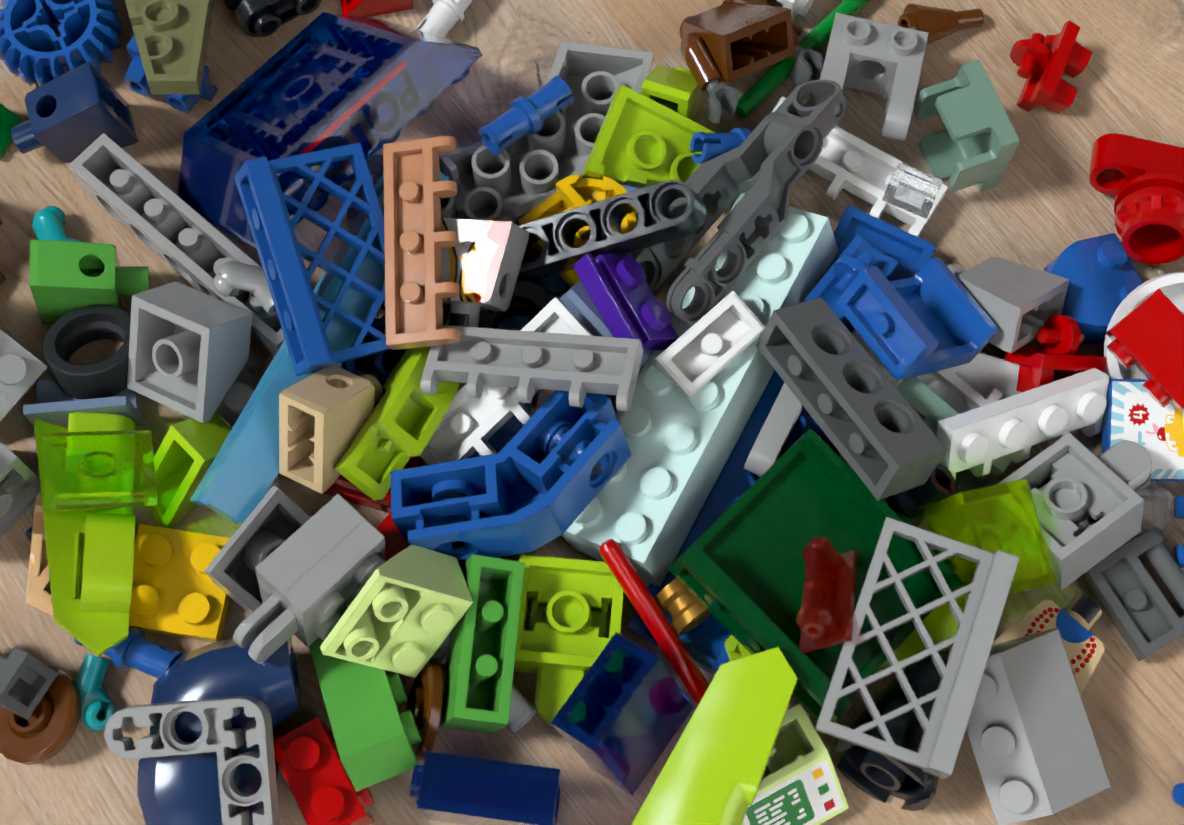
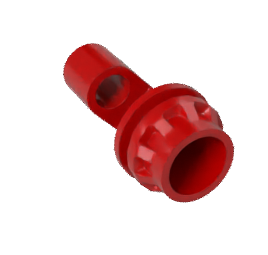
[1089,133,1184,265]

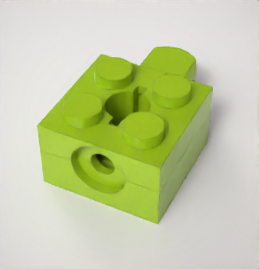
[514,554,624,727]

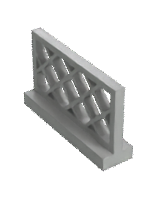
[815,517,1020,779]

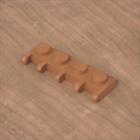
[383,136,461,350]

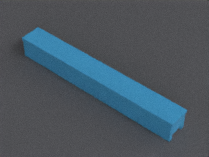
[189,172,449,524]

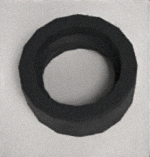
[43,305,131,399]

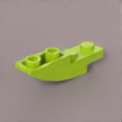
[334,310,461,500]

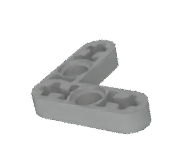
[104,696,280,825]

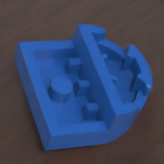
[1044,233,1143,344]

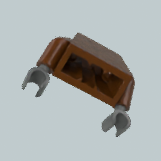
[679,2,823,123]

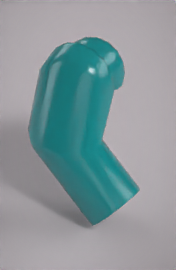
[32,206,83,242]
[76,653,116,732]

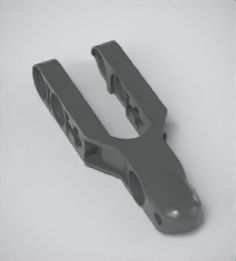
[626,79,847,324]

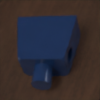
[11,62,138,163]

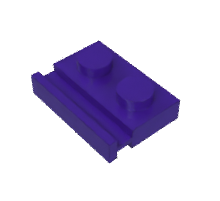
[573,254,679,351]

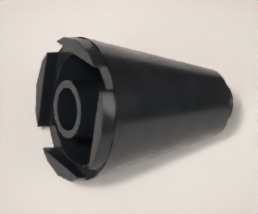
[831,656,946,811]

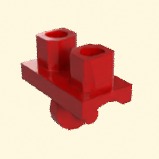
[1010,20,1092,114]
[1005,315,1107,392]

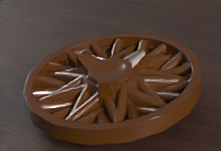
[406,658,444,761]
[0,665,82,765]

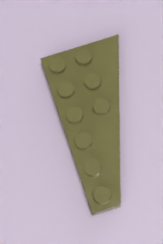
[125,0,214,95]

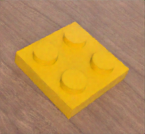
[129,524,231,643]

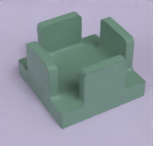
[913,59,1020,192]

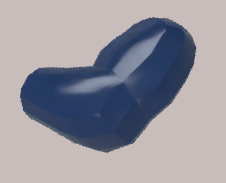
[137,637,301,825]

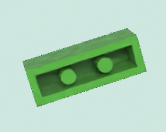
[440,554,525,734]
[309,637,422,792]

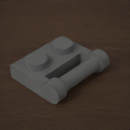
[1081,527,1184,661]

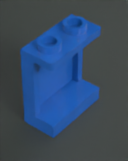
[835,257,998,381]

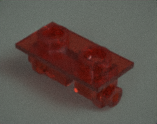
[797,537,857,653]

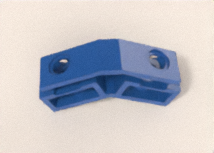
[391,390,631,563]

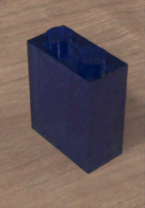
[551,632,693,796]
[410,751,562,825]

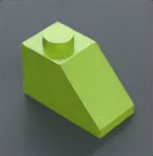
[641,64,702,121]
[133,411,232,528]

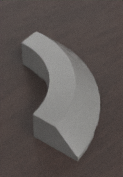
[439,41,654,223]

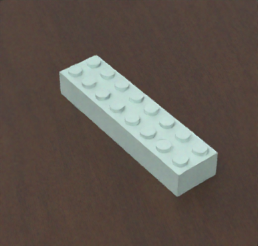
[562,193,838,587]

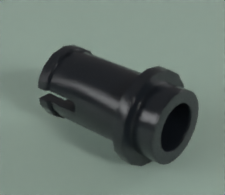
[887,463,956,520]

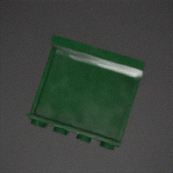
[668,428,965,722]

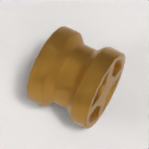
[654,578,711,636]

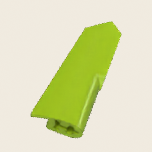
[34,412,136,657]
[632,647,798,825]

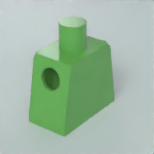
[29,240,150,324]

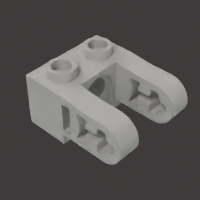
[820,13,928,141]

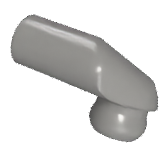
[213,261,277,316]

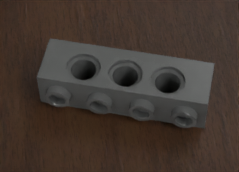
[756,297,947,501]

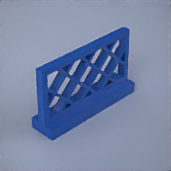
[234,142,391,376]

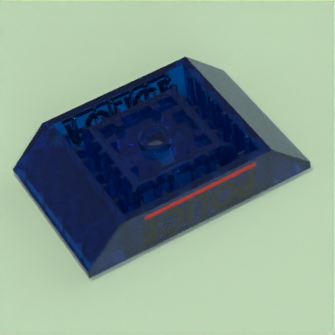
[177,12,483,249]

